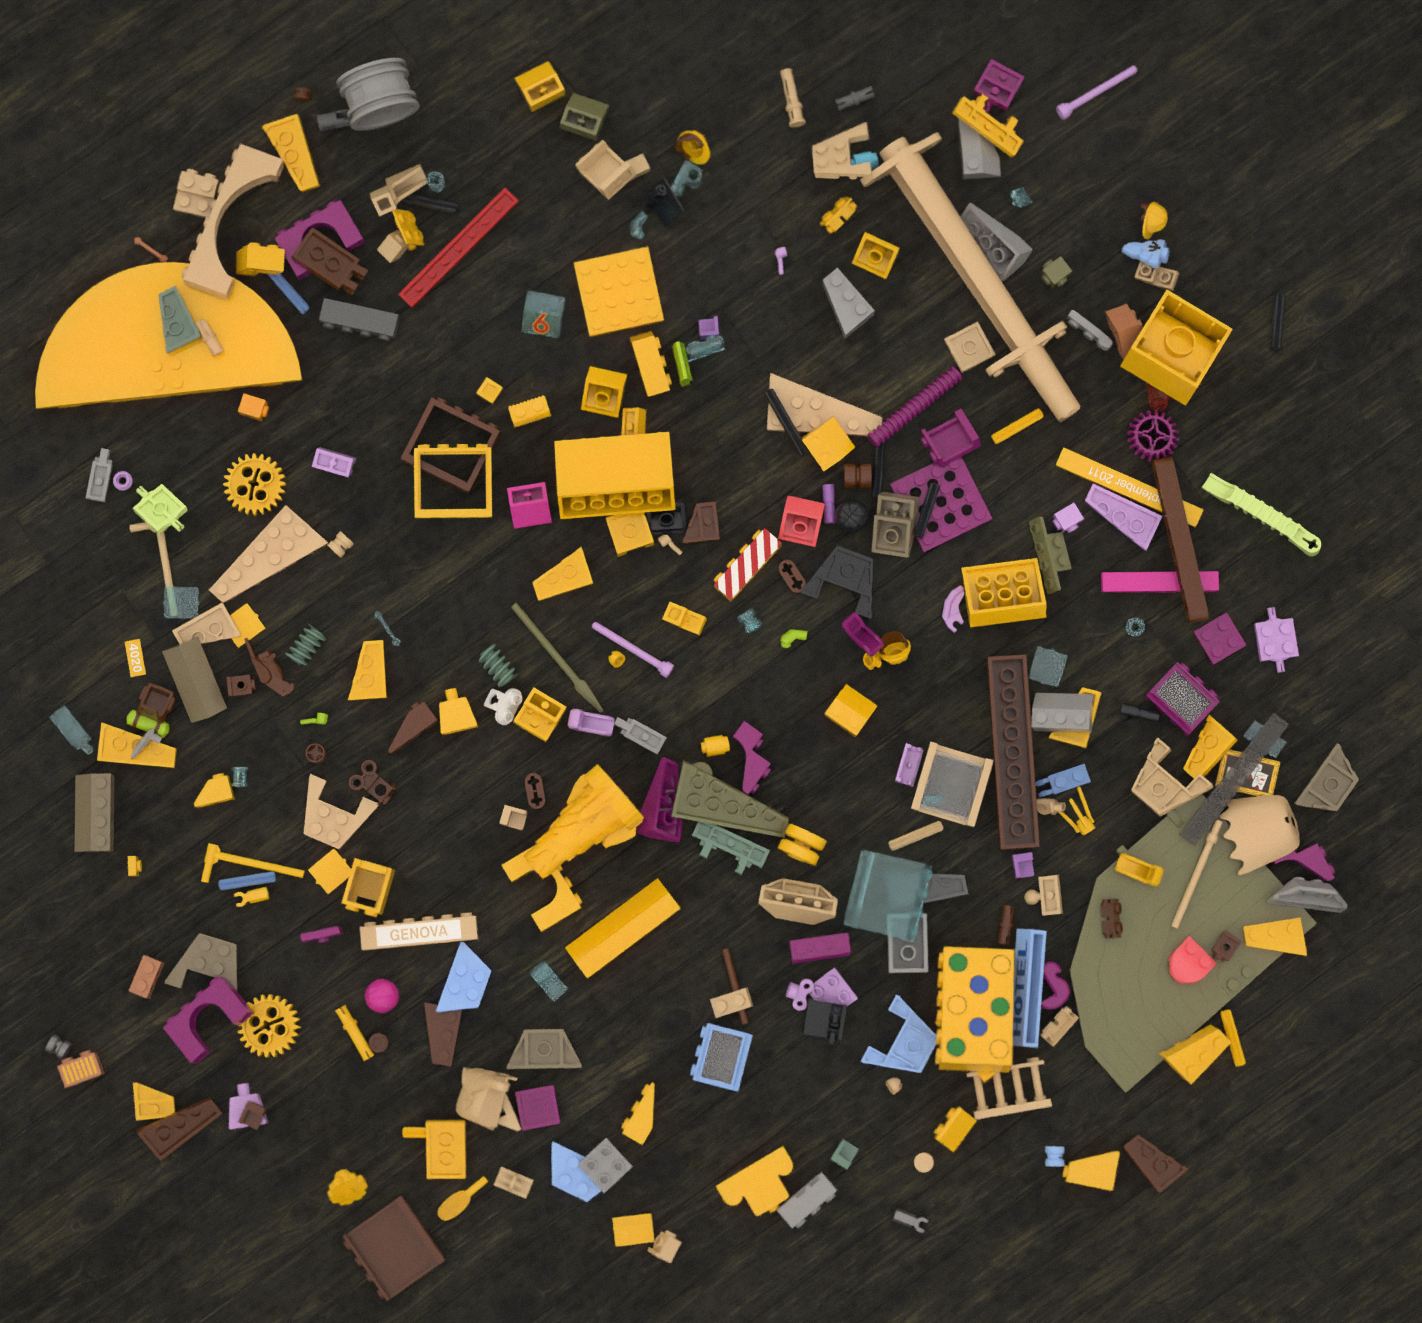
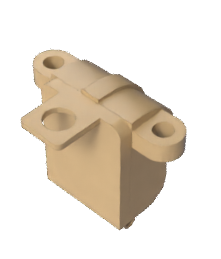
[456,1067,517,1130]

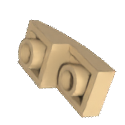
[1135,261,1179,291]

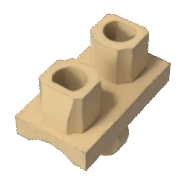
[494,1167,534,1198]

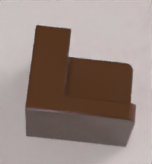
[238,1101,267,1130]

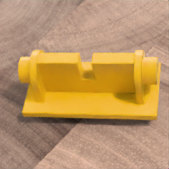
[819,197,857,234]

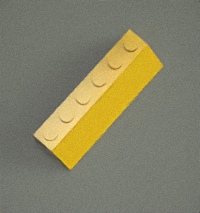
[565,878,681,978]

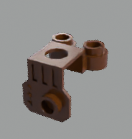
[349,760,397,807]

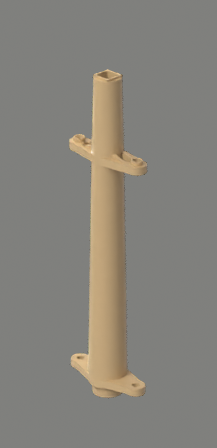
[860,132,1080,422]

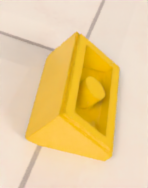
[622,408,646,436]

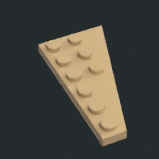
[767,373,882,436]
[209,505,328,603]

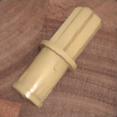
[196,319,224,357]

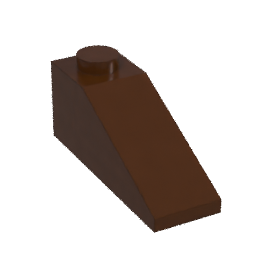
[388,701,439,755]

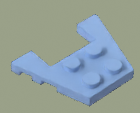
[861,995,936,1073]

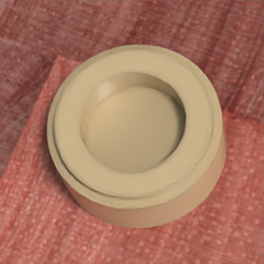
[914,1153,934,1172]

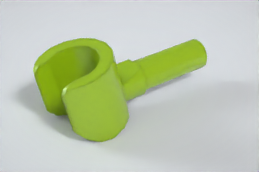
[300,713,328,725]

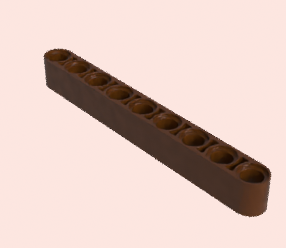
[1152,457,1209,623]

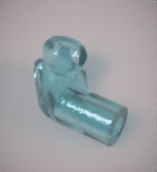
[630,211,648,240]

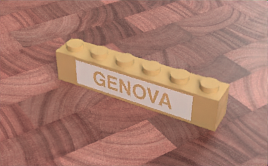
[360,913,479,951]

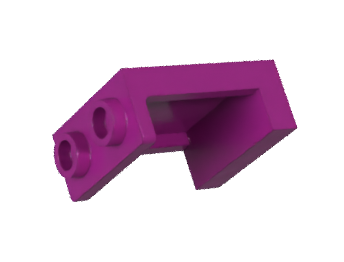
[920,409,981,467]

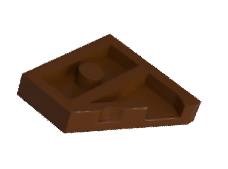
[683,501,720,544]

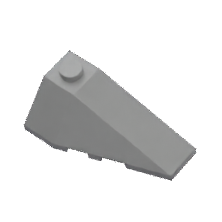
[958,118,1001,179]
[961,203,1033,282]

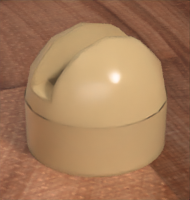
[886,1077,902,1095]

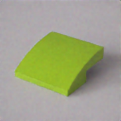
[672,341,692,386]

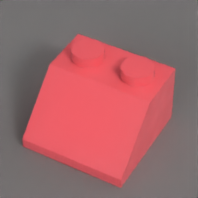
[778,496,825,547]

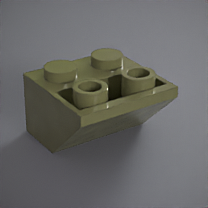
[560,93,609,141]

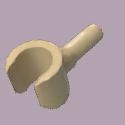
[658,535,682,556]

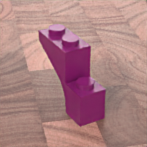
[733,721,771,795]
[1272,844,1335,881]

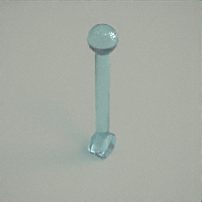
[374,611,400,646]

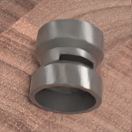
[45,1034,72,1060]

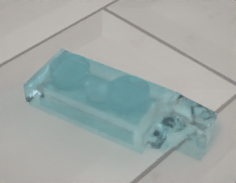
[49,705,94,754]

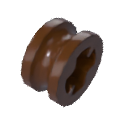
[293,88,312,102]

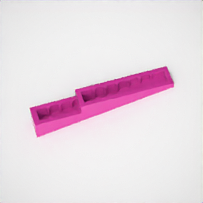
[1101,571,1219,593]

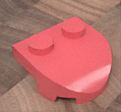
[1168,936,1217,984]

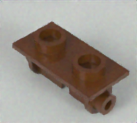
[1101,899,1123,938]

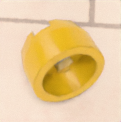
[608,651,625,668]

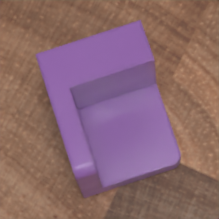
[699,316,719,340]
[1012,852,1034,879]

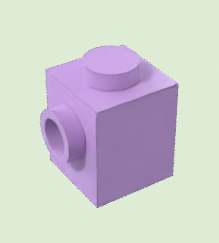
[1052,503,1084,533]

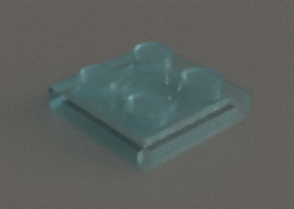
[686,334,724,362]

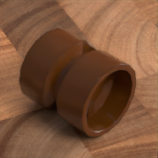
[844,463,872,489]

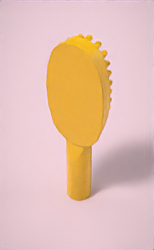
[438,1176,488,1221]

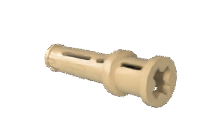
[780,68,806,127]

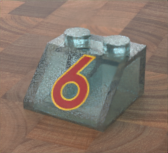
[521,290,566,338]

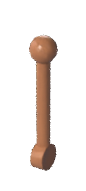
[134,237,168,263]

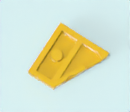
[133,1083,176,1120]

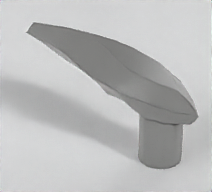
[131,729,162,759]

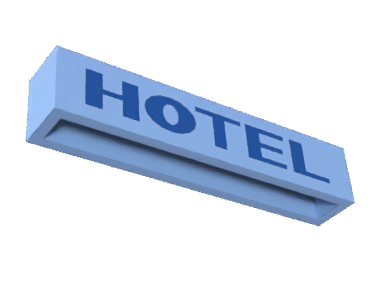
[1012,929,1046,1048]

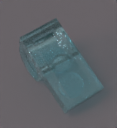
[671,160,702,197]
[529,960,568,1001]

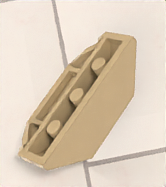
[759,878,838,925]

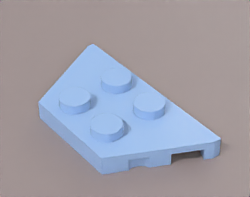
[436,941,491,1013]
[552,1142,601,1202]

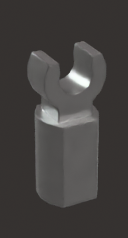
[893,1208,928,1232]

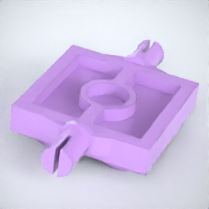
[1254,607,1299,673]

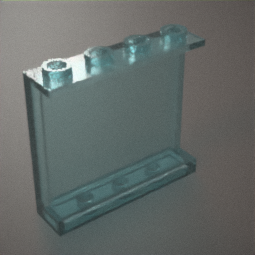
[843,850,932,942]

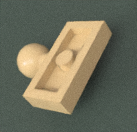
[1024,875,1063,916]

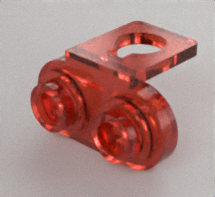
[1146,382,1177,412]

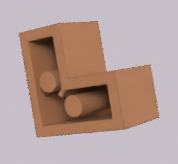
[1105,304,1143,360]

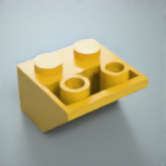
[515,62,565,112]
[933,1107,976,1152]

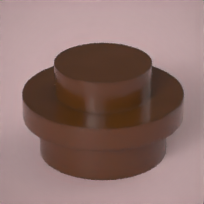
[369,1033,388,1053]

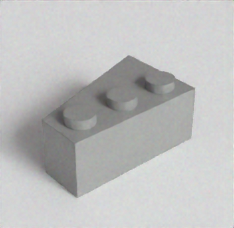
[777,1172,837,1228]

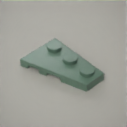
[158,286,201,354]

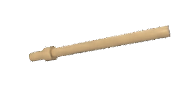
[1171,820,1223,929]

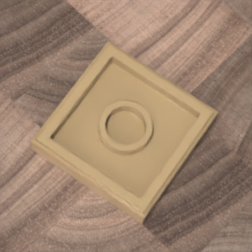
[944,322,996,373]

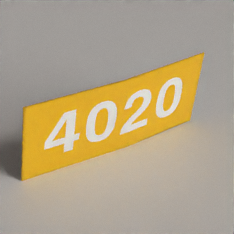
[125,639,146,677]

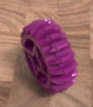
[1127,410,1179,462]

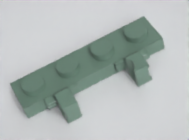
[692,822,770,875]

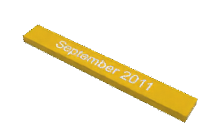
[1055,447,1203,528]

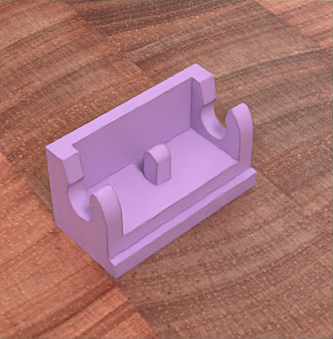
[312,447,356,477]
[895,743,924,787]

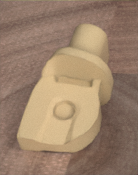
[1036,798,1066,815]

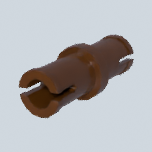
[997,905,1015,945]

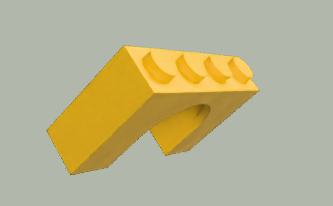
[502,844,583,932]

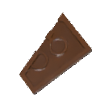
[1122,1135,1189,1193]

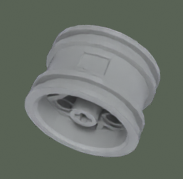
[336,58,420,130]

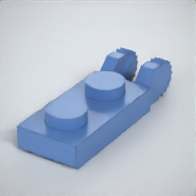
[1035,764,1091,798]

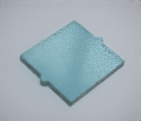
[162,587,200,619]
[1028,646,1068,688]

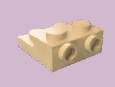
[173,169,220,218]

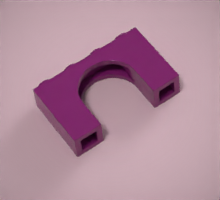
[275,200,365,280]
[163,976,254,1064]

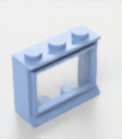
[690,1023,752,1091]

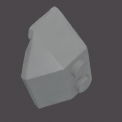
[1267,877,1347,913]

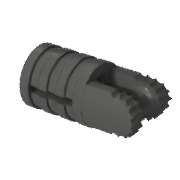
[317,109,350,131]

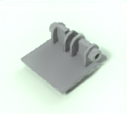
[578,1138,633,1193]

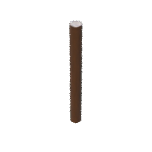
[722,948,749,1025]

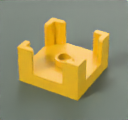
[606,513,654,557]

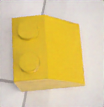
[581,366,627,418]
[802,416,855,471]
[824,684,877,737]

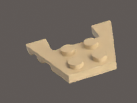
[812,122,872,180]
[1131,738,1213,816]
[304,774,379,850]

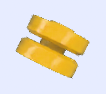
[778,824,827,866]

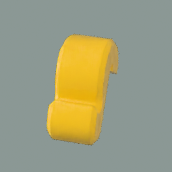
[1115,853,1164,887]

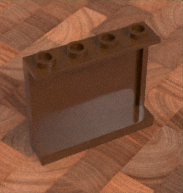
[343,1195,446,1301]

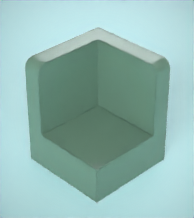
[830,1139,858,1169]

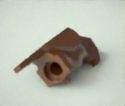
[244,638,295,697]

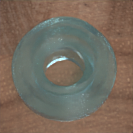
[1126,617,1145,637]

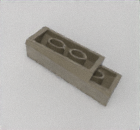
[162,637,227,723]

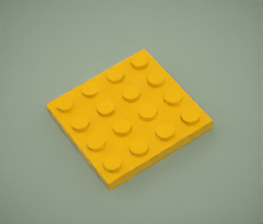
[574,247,664,337]

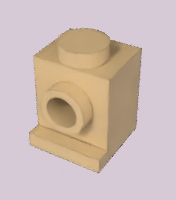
[647,1230,681,1263]

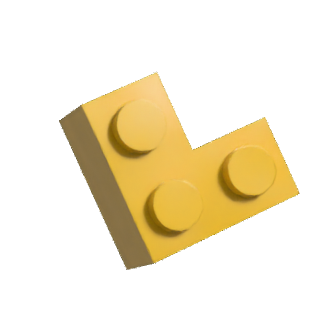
[236,243,285,276]

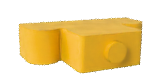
[716,1146,793,1216]

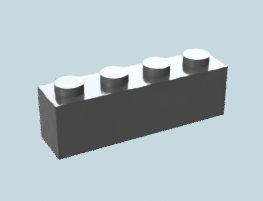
[319,298,400,341]

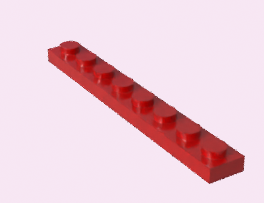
[398,188,519,309]

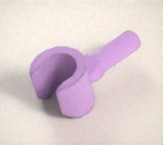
[775,247,787,274]

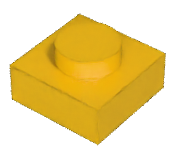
[476,378,503,404]
[128,856,142,877]

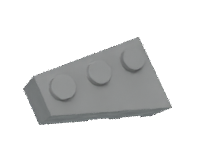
[822,268,874,339]

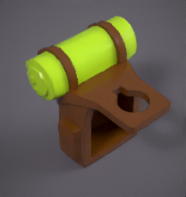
[127,683,176,738]

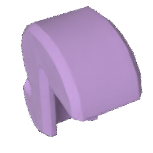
[567,709,615,737]

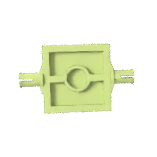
[133,484,188,534]

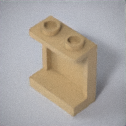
[576,140,636,200]

